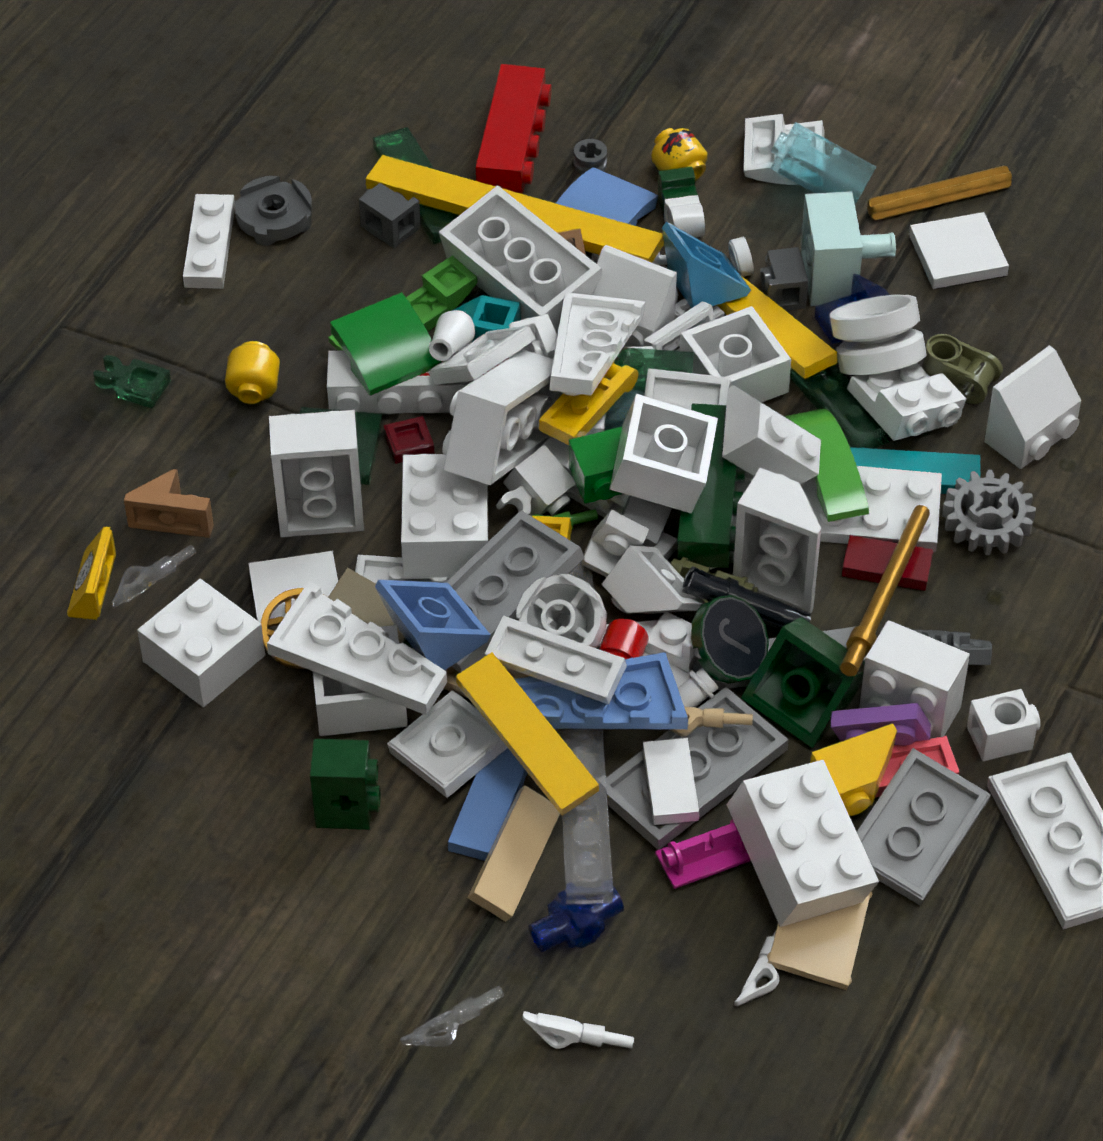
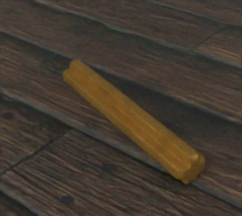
[867,166,1012,221]

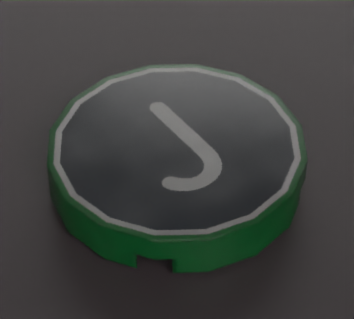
[691,595,769,684]

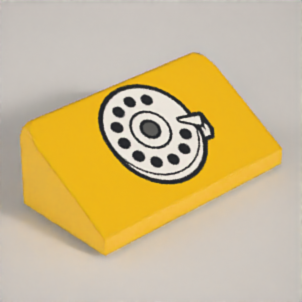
[67,527,116,620]

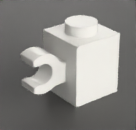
[496,445,576,516]

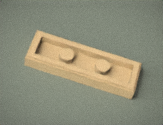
[467,785,560,922]

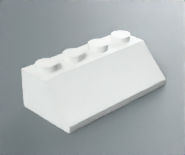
[439,185,603,336]

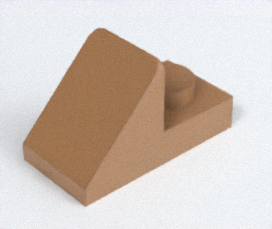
[124,469,214,538]

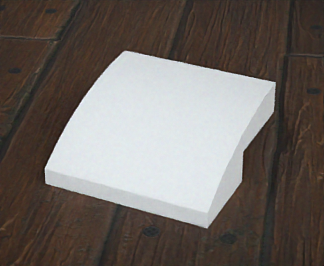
[744,114,824,185]

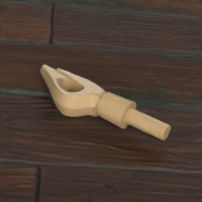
[669,706,753,736]

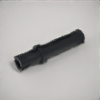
[682,566,811,630]

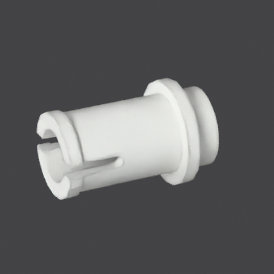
[678,668,719,708]

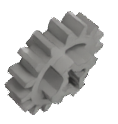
[942,470,1036,555]

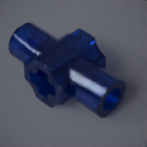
[528,884,624,952]

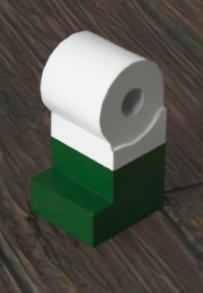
[658,167,705,238]

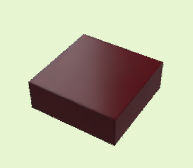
[384,416,435,464]

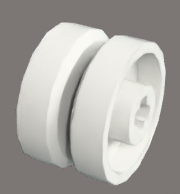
[829,295,927,375]

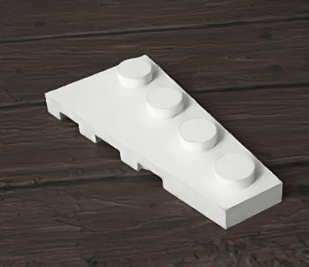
[549,292,646,396]
[267,580,447,715]

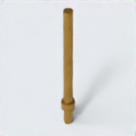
[840,505,930,676]

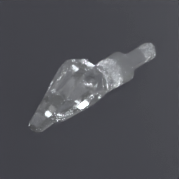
[112,545,196,608]
[400,986,504,1047]

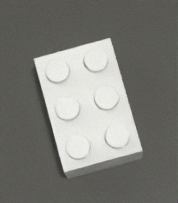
[269,410,364,537]
[401,454,488,579]
[727,760,879,927]

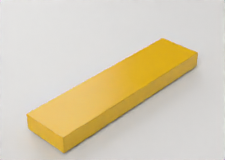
[717,276,837,379]
[456,652,599,816]

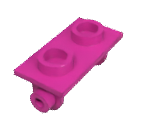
[655,819,751,889]

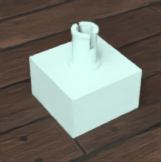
[800,191,896,306]

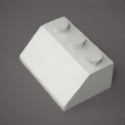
[733,468,821,613]

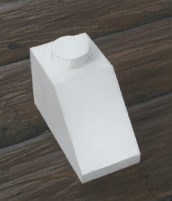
[602,545,706,614]

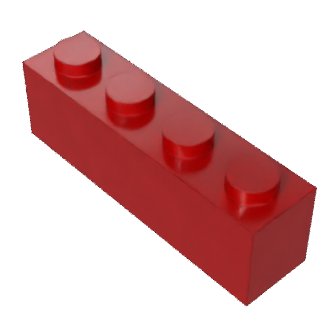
[476,64,552,194]

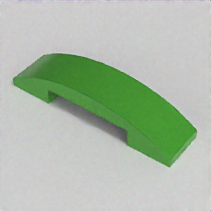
[328,255,478,351]
[785,409,869,522]

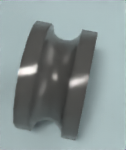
[574,139,607,174]

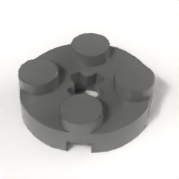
[235,176,313,246]

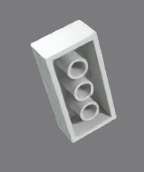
[442,350,562,485]

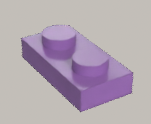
[831,703,931,746]

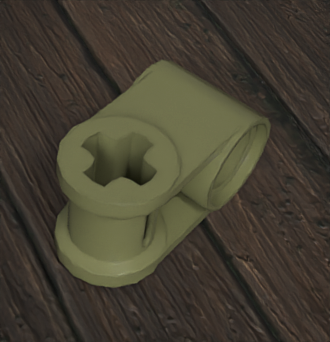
[922,334,1003,404]

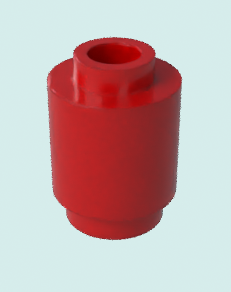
[599,619,649,659]

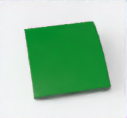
[330,292,442,396]

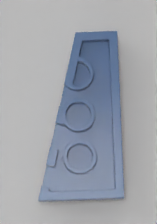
[515,652,688,730]

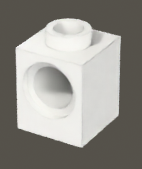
[967,689,1040,761]

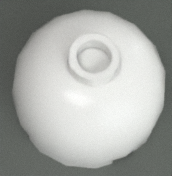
[516,574,607,648]

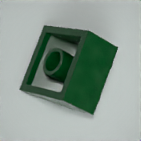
[741,617,865,748]

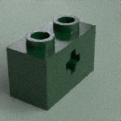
[310,739,381,830]

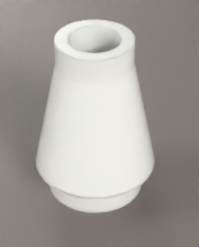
[429,310,475,361]

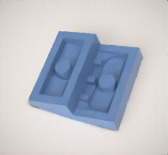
[556,167,658,226]

